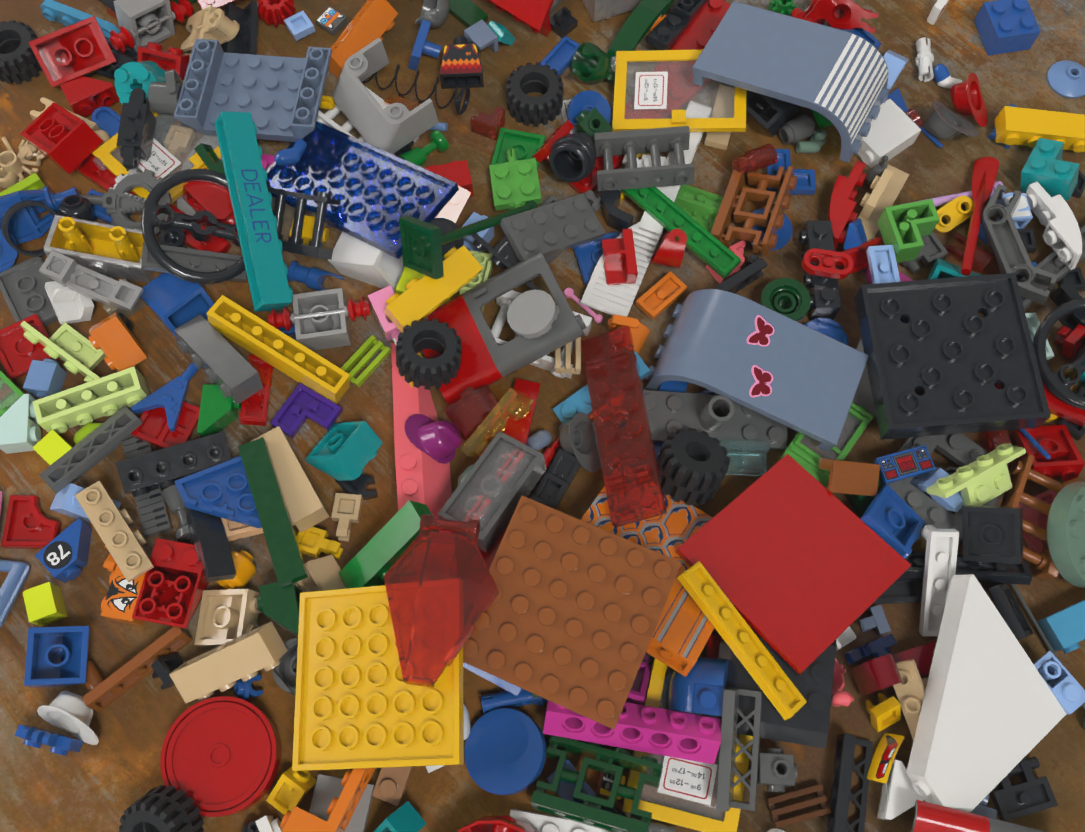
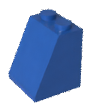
[140,272,214,340]

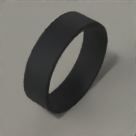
[1,200,57,257]

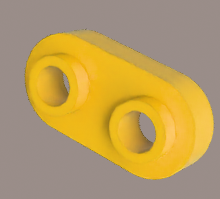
[933,196,974,234]

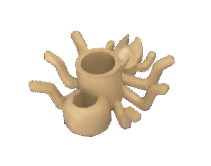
[0,137,45,188]

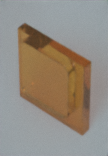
[384,93,422,111]

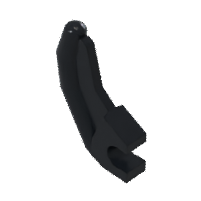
[335,474,378,500]

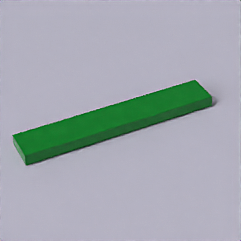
[620,187,741,279]

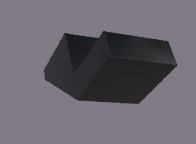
[597,190,634,233]

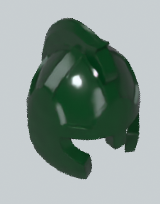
[570,42,615,84]

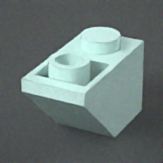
[0,394,41,454]

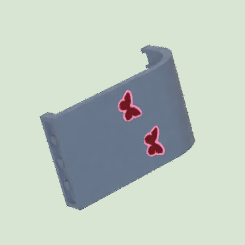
[644,289,869,452]

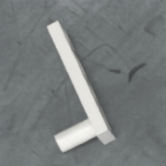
[919,525,959,636]

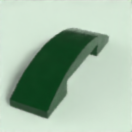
[607,0,675,66]

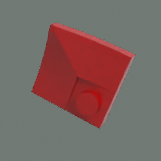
[131,402,200,449]

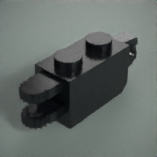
[116,88,156,171]

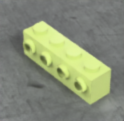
[32,366,149,434]

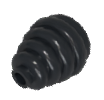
[549,132,597,182]

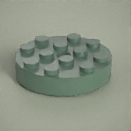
[1047,481,1085,588]

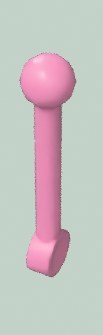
[564,288,603,324]

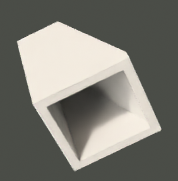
[328,220,405,293]

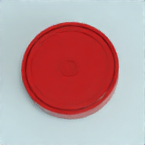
[160,696,281,817]

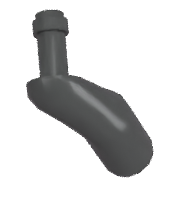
[865,156,888,185]

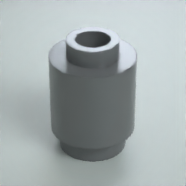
[779,114,815,145]

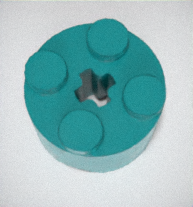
[114,61,166,105]

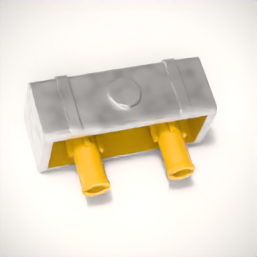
[43,215,160,283]

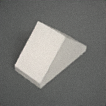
[877,760,924,820]

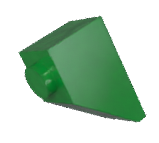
[197,384,242,438]

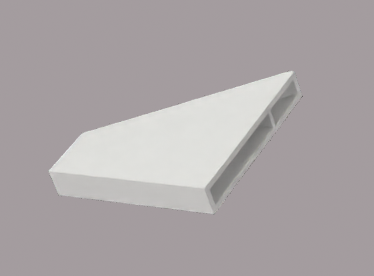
[906,574,1066,813]

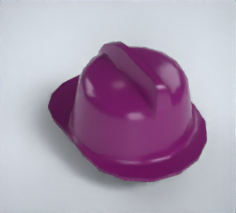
[404,414,463,464]

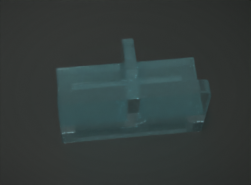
[719,440,770,476]

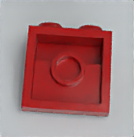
[137,42,190,81]
[1012,425,1085,482]

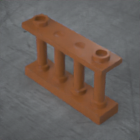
[1000,454,1085,581]

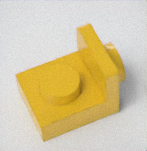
[266,767,317,815]

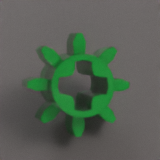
[768,0,797,16]

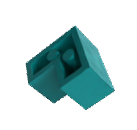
[1020,138,1079,201]

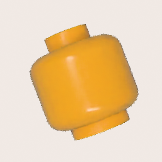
[216,550,256,590]

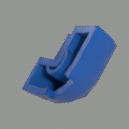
[667,656,729,717]

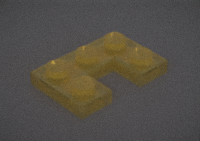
[461,388,534,458]

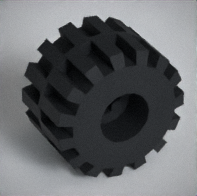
[652,428,730,506]

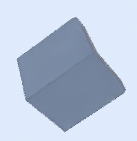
[464,20,498,53]

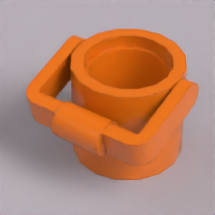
[607,314,650,357]

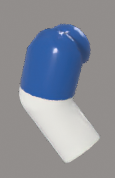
[933,64,962,89]

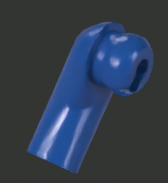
[274,139,307,166]

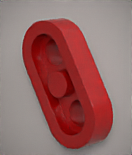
[801,248,854,279]

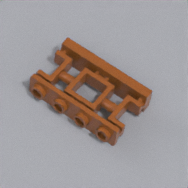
[711,158,797,257]

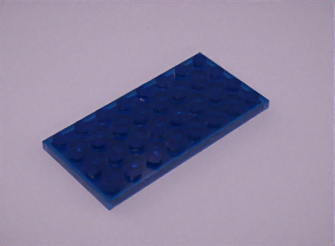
[266,121,459,259]

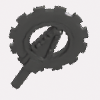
[80,168,172,235]

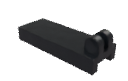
[713,254,768,293]

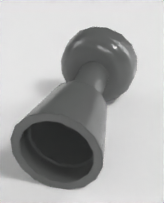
[161,485,191,543]

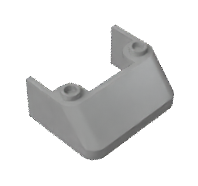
[333,38,439,158]

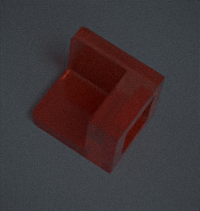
[470,107,506,141]

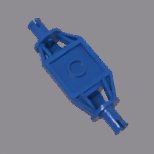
[0,185,80,245]

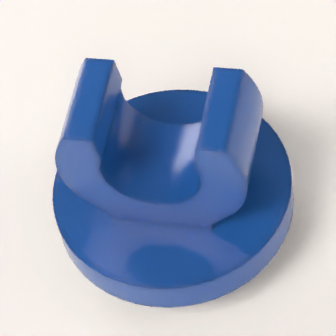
[234,675,263,701]

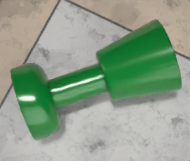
[399,129,449,170]

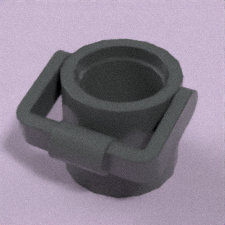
[148,70,183,114]

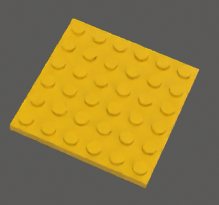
[292,579,464,771]

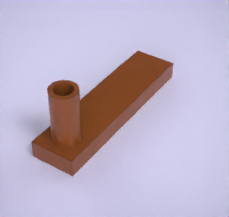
[82,627,193,712]

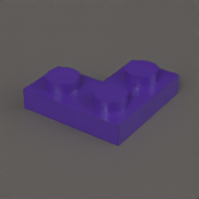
[270,383,343,439]

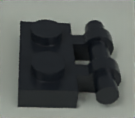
[990,756,1058,821]

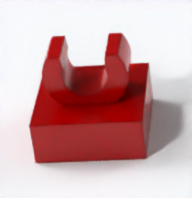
[1055,324,1085,359]

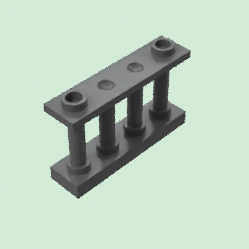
[594,126,695,191]

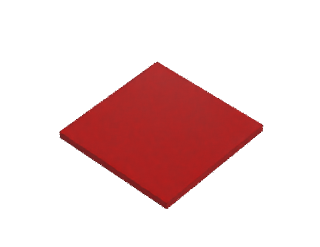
[676,454,911,675]

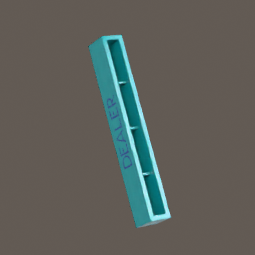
[214,111,293,312]

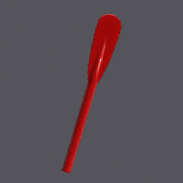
[960,157,999,276]

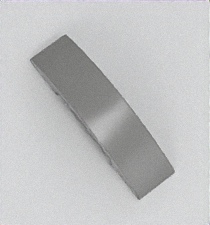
[39,250,144,311]

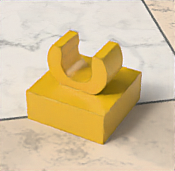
[866,693,901,733]

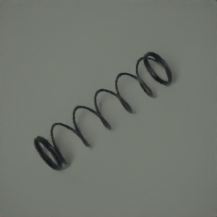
[362,64,470,115]

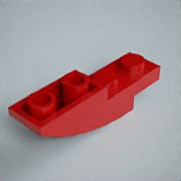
[827,160,867,251]

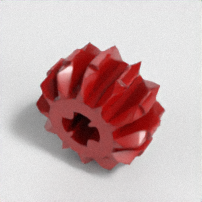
[257,0,296,28]

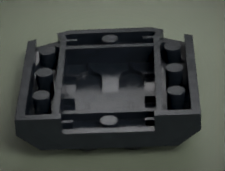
[718,622,836,749]

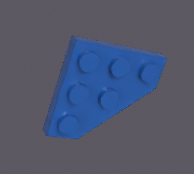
[174,456,262,529]

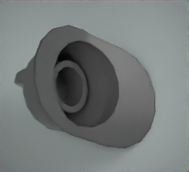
[924,101,979,140]
[559,413,604,472]

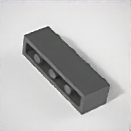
[174,314,263,405]

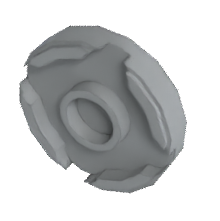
[507,289,558,339]

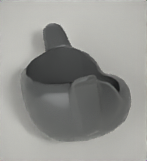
[415,0,450,28]

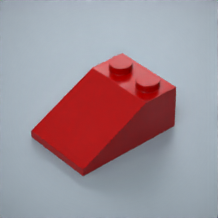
[28,16,117,88]
[20,102,103,174]

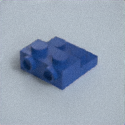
[861,484,925,559]

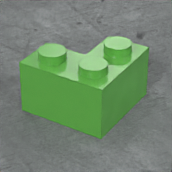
[877,199,940,263]

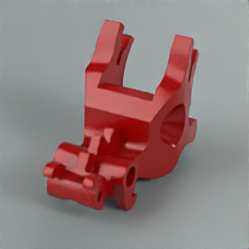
[791,0,879,33]

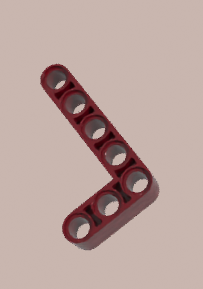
[851,640,937,696]

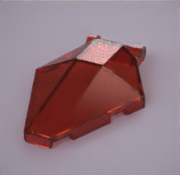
[384,515,499,687]

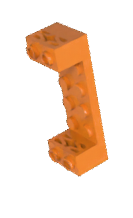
[280,768,376,832]

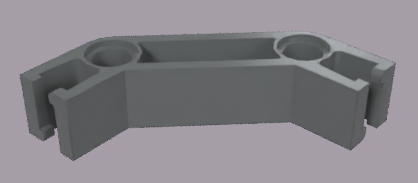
[981,184,1058,305]

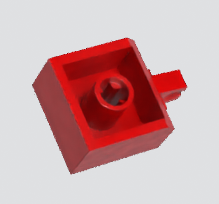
[183,168,238,236]

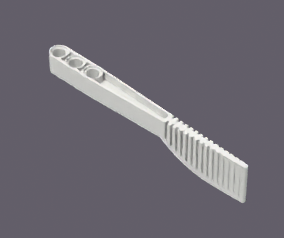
[580,102,712,317]

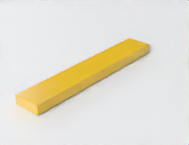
[677,561,807,720]

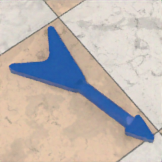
[131,334,224,432]

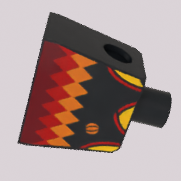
[440,36,484,89]

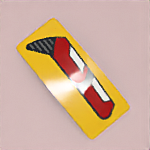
[867,733,905,784]

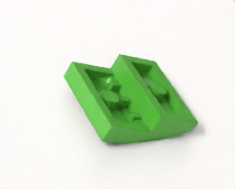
[674,185,723,233]

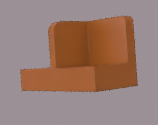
[819,458,880,496]

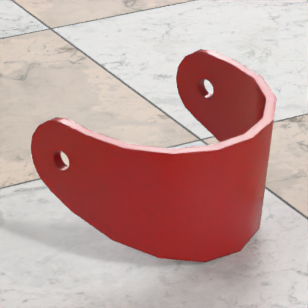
[650,229,687,268]

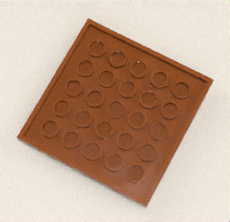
[463,495,682,730]

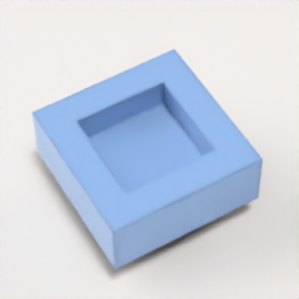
[284,11,316,41]

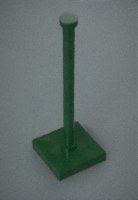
[399,200,538,279]

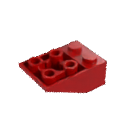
[132,538,210,629]

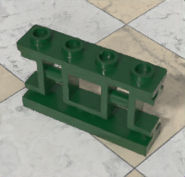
[531,735,663,832]

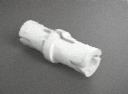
[915,37,934,82]

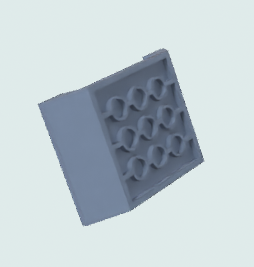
[174,39,332,142]

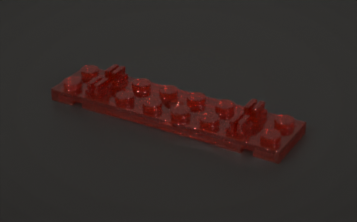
[581,326,667,528]

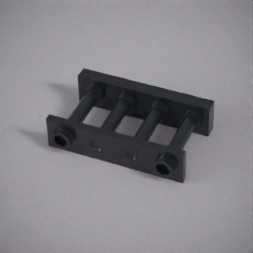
[237,182,340,260]

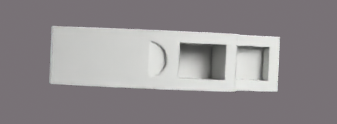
[1026,181,1082,270]

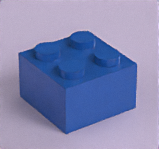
[974,0,1041,56]

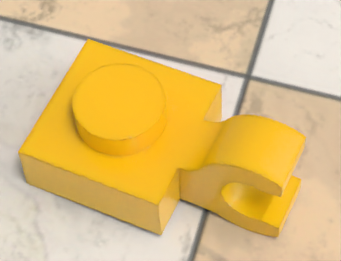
[296,527,343,559]

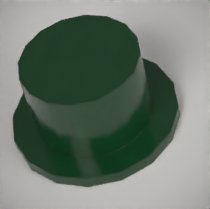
[760,278,811,321]

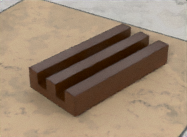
[766,784,831,829]

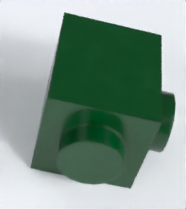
[573,107,613,141]

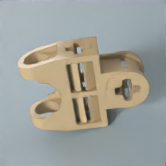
[180,5,240,57]

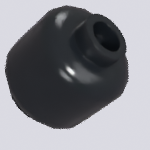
[59,195,96,222]

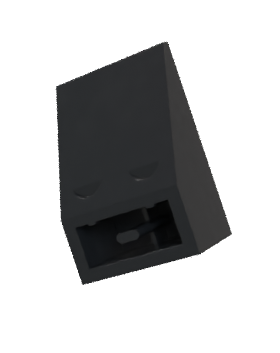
[746,90,802,137]

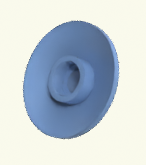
[1047,60,1085,99]

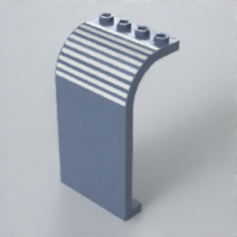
[692,1,890,163]

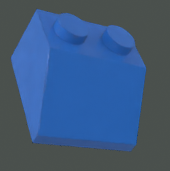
[24,626,90,688]

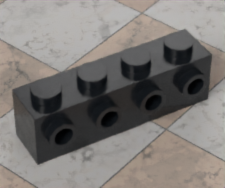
[799,221,841,320]
[115,432,231,497]

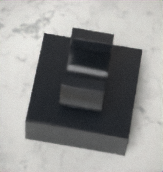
[550,6,578,38]
[151,652,184,690]

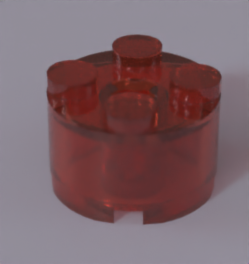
[445,385,507,442]

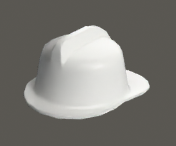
[37,691,99,745]

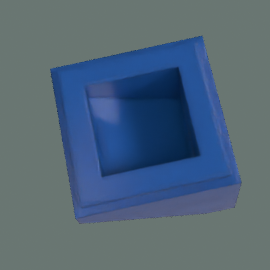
[843,218,867,250]

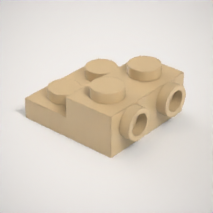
[195,589,261,647]

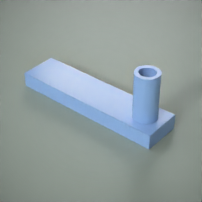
[866,245,908,323]

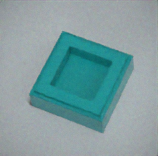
[488,21,516,46]

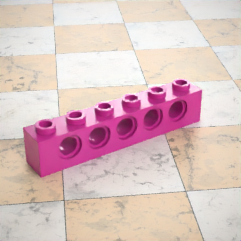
[543,700,721,765]

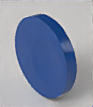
[464,708,546,795]

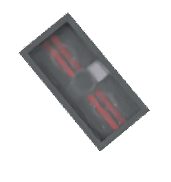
[438,431,546,553]

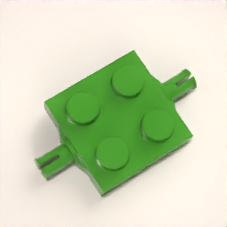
[489,148,542,211]

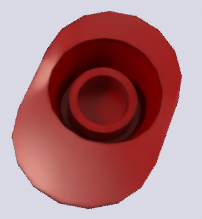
[950,73,988,127]

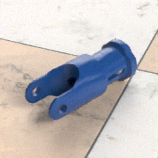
[287,260,345,291]

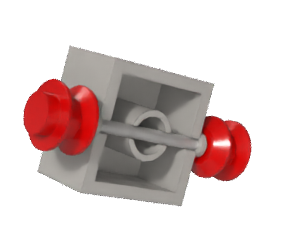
[109,0,194,53]
[268,288,371,351]

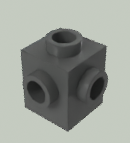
[751,748,798,792]

